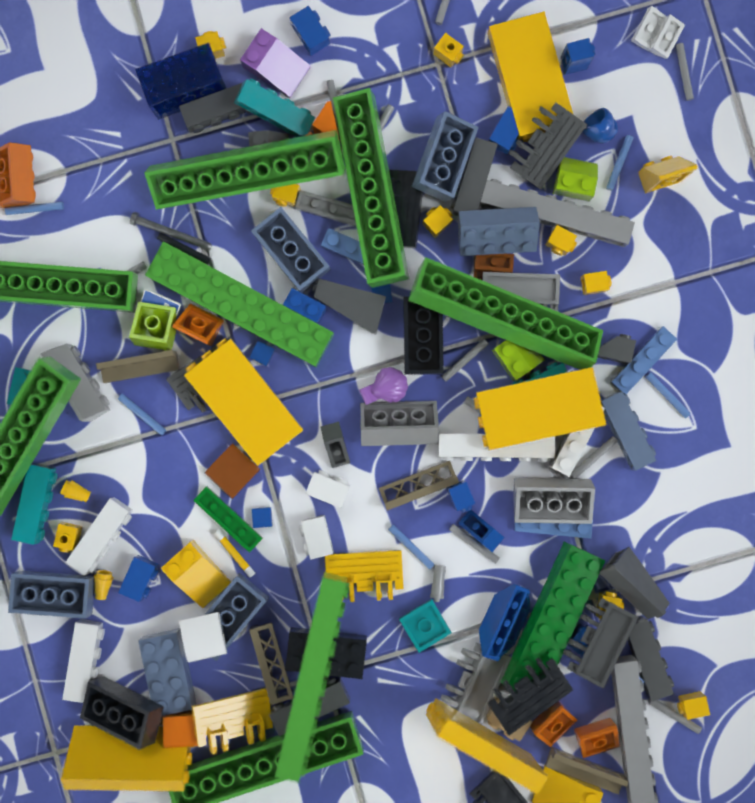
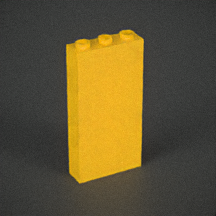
[487,11,573,142]
[184,338,303,466]
[473,367,606,451]
[426,698,548,795]
[61,725,194,791]

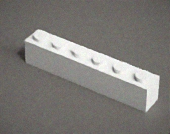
[438,434,555,462]

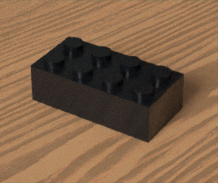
[403,296,444,375]
[285,627,367,679]
[80,676,164,750]

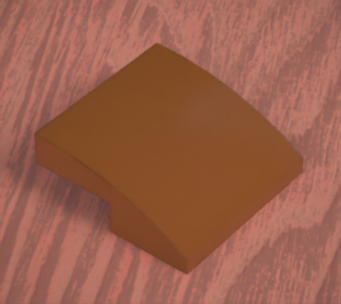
[473,253,514,280]
[205,443,260,499]

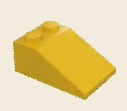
[638,155,698,194]
[161,540,231,608]
[532,765,603,803]

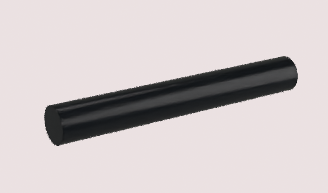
[157,232,211,265]

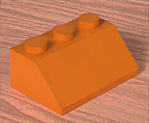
[0,142,36,208]

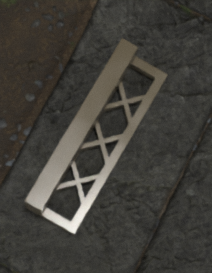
[96,350,180,384]
[379,461,459,510]
[249,622,294,705]
[545,746,629,794]

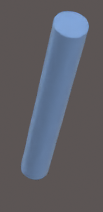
[606,135,634,191]
[5,202,64,215]
[646,372,691,418]
[118,394,167,436]
[388,524,435,570]

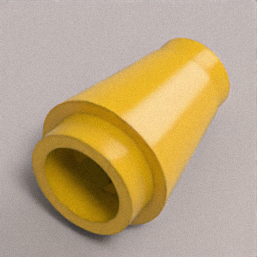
[60,480,91,503]
[94,570,113,600]

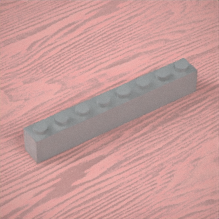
[479,179,635,247]
[611,655,658,803]

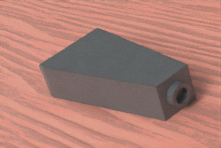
[312,279,386,335]
[599,547,670,619]

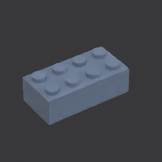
[412,111,479,202]
[251,207,331,293]
[458,207,540,256]
[8,570,94,619]
[204,573,269,661]
[138,628,196,716]

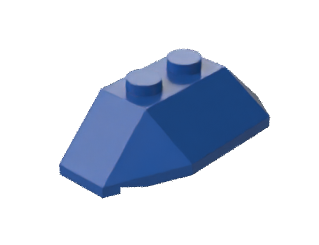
[479,584,530,661]

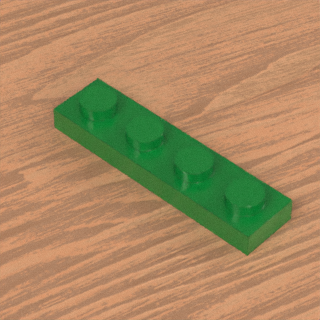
[193,486,263,553]

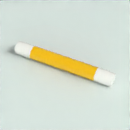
[214,529,255,578]

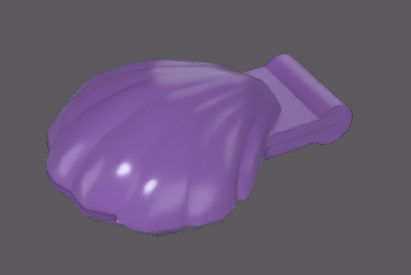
[359,367,408,405]

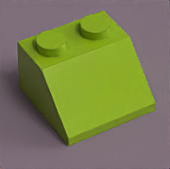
[552,157,598,201]
[129,302,176,351]
[492,340,545,381]

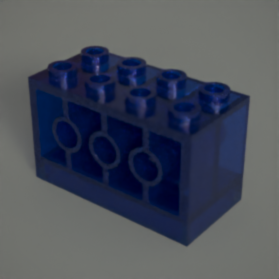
[135,42,227,120]

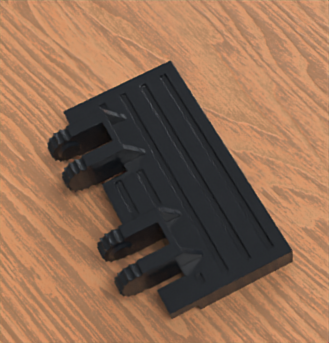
[389,170,423,248]
[488,657,573,736]
[469,770,528,803]

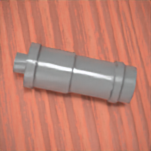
[430,565,446,602]

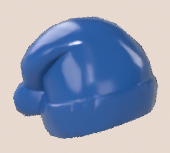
[582,108,618,144]

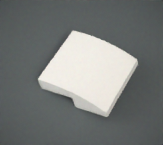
[631,6,685,59]
[179,612,227,663]

